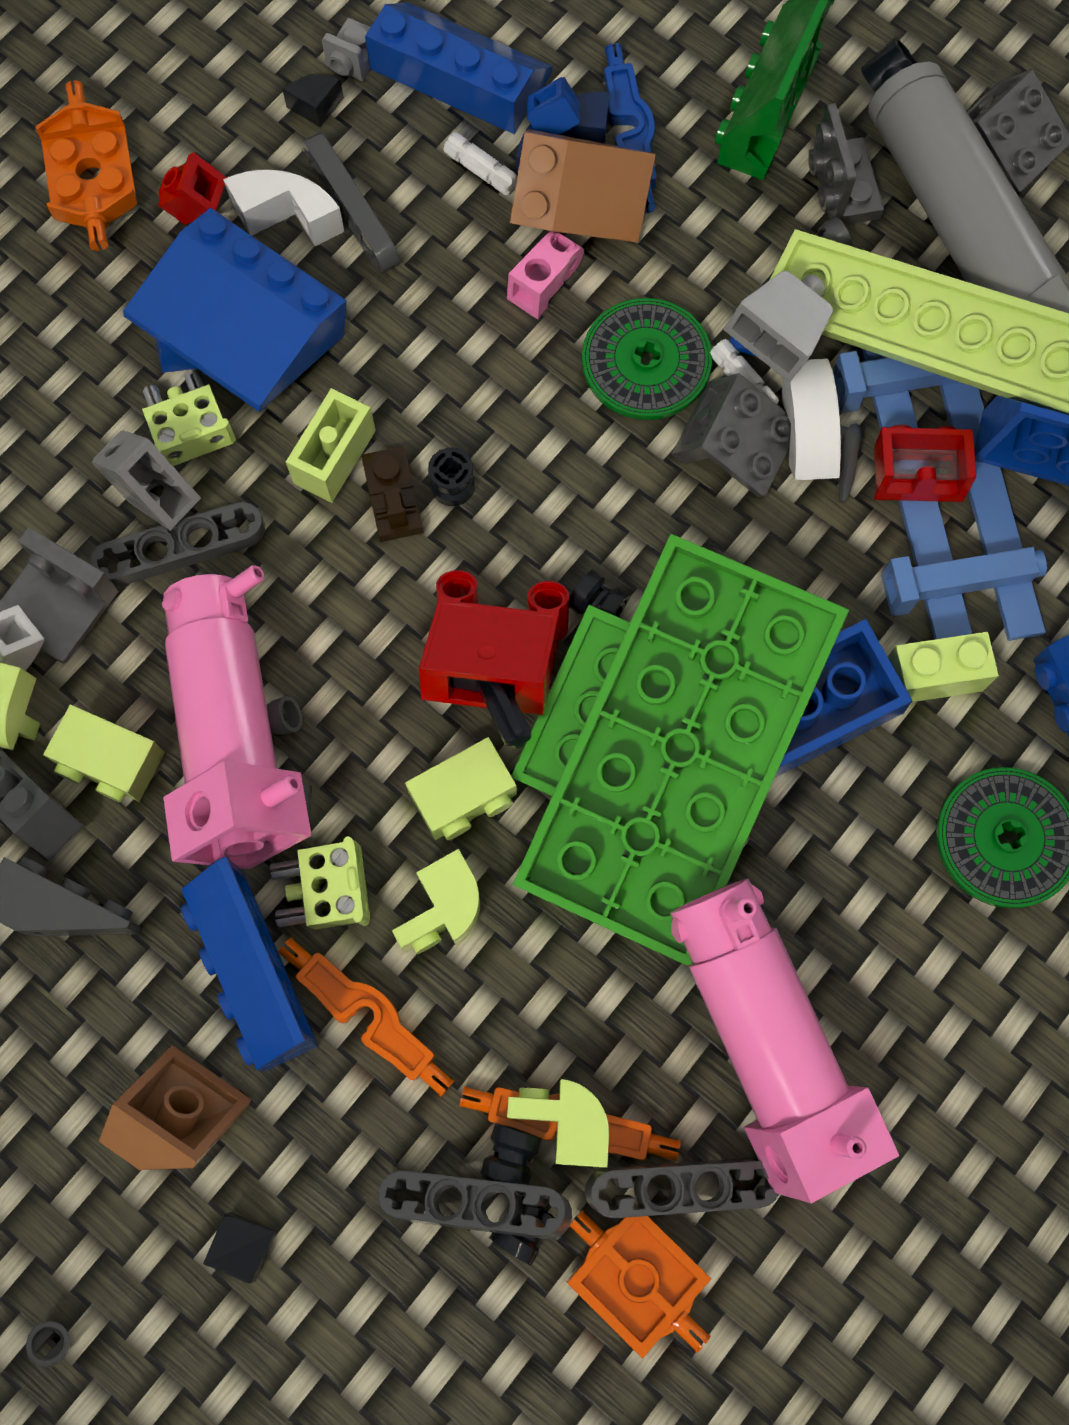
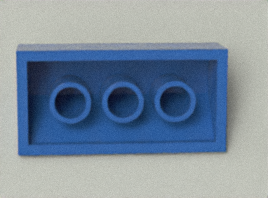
[365,2,552,135]
[180,856,319,1072]

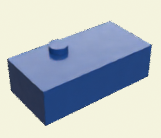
[775,619,912,777]

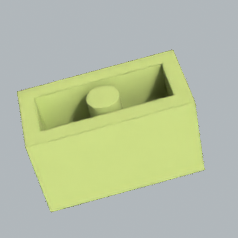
[286,388,376,503]
[888,632,999,702]
[43,704,165,803]
[405,737,517,840]

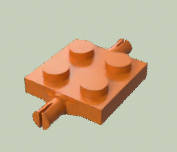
[566,1204,711,1359]

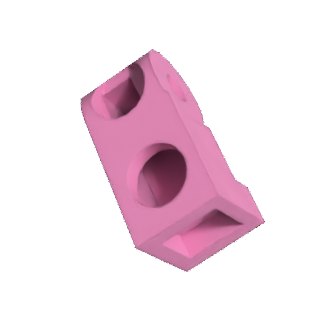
[507,231,584,319]

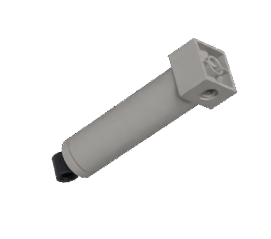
[861,37,1069,313]

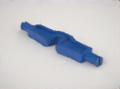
[604,43,656,214]

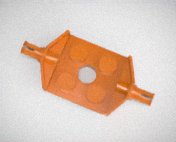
[35,80,137,251]

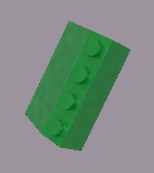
[715,0,835,181]

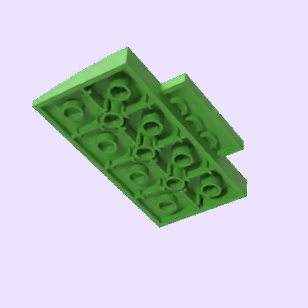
[511,534,849,966]

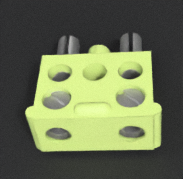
[142,370,236,466]
[270,837,370,930]

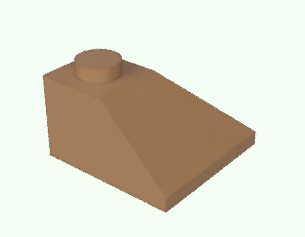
[98,1045,252,1170]

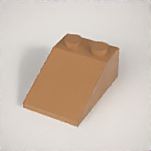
[510,129,656,242]

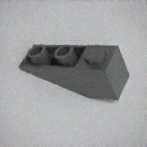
[0,747,83,861]
[0,856,142,937]

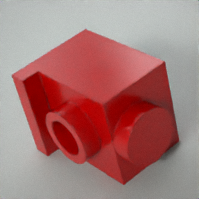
[158,152,227,225]

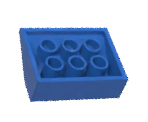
[123,208,347,412]
[974,395,1069,486]

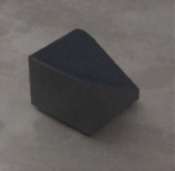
[283,74,344,127]
[203,1212,277,1284]

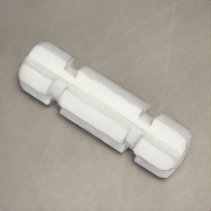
[443,132,517,195]
[710,339,779,404]

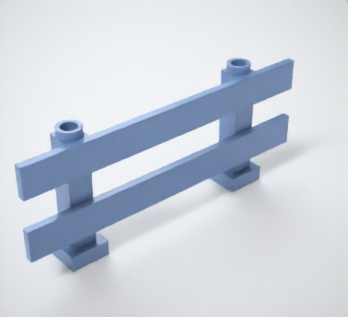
[833,348,1047,641]

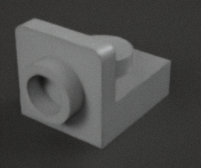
[322,18,370,81]

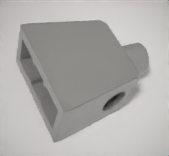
[723,271,833,382]
[92,430,201,531]

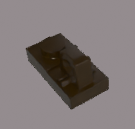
[361,446,424,542]

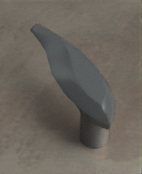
[839,423,862,503]

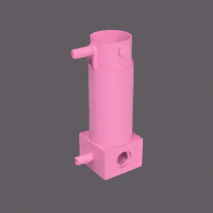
[162,565,312,869]
[670,879,899,1204]

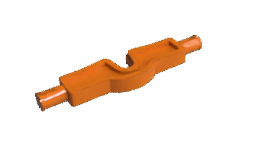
[278,937,455,1097]
[459,1086,681,1161]

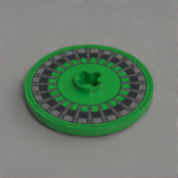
[582,298,712,420]
[936,767,1069,909]

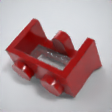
[874,425,977,502]

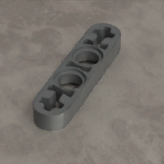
[301,132,400,274]
[90,502,265,587]
[585,1158,779,1218]
[378,1171,572,1239]

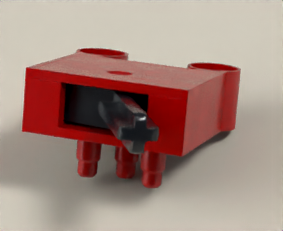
[419,570,569,749]

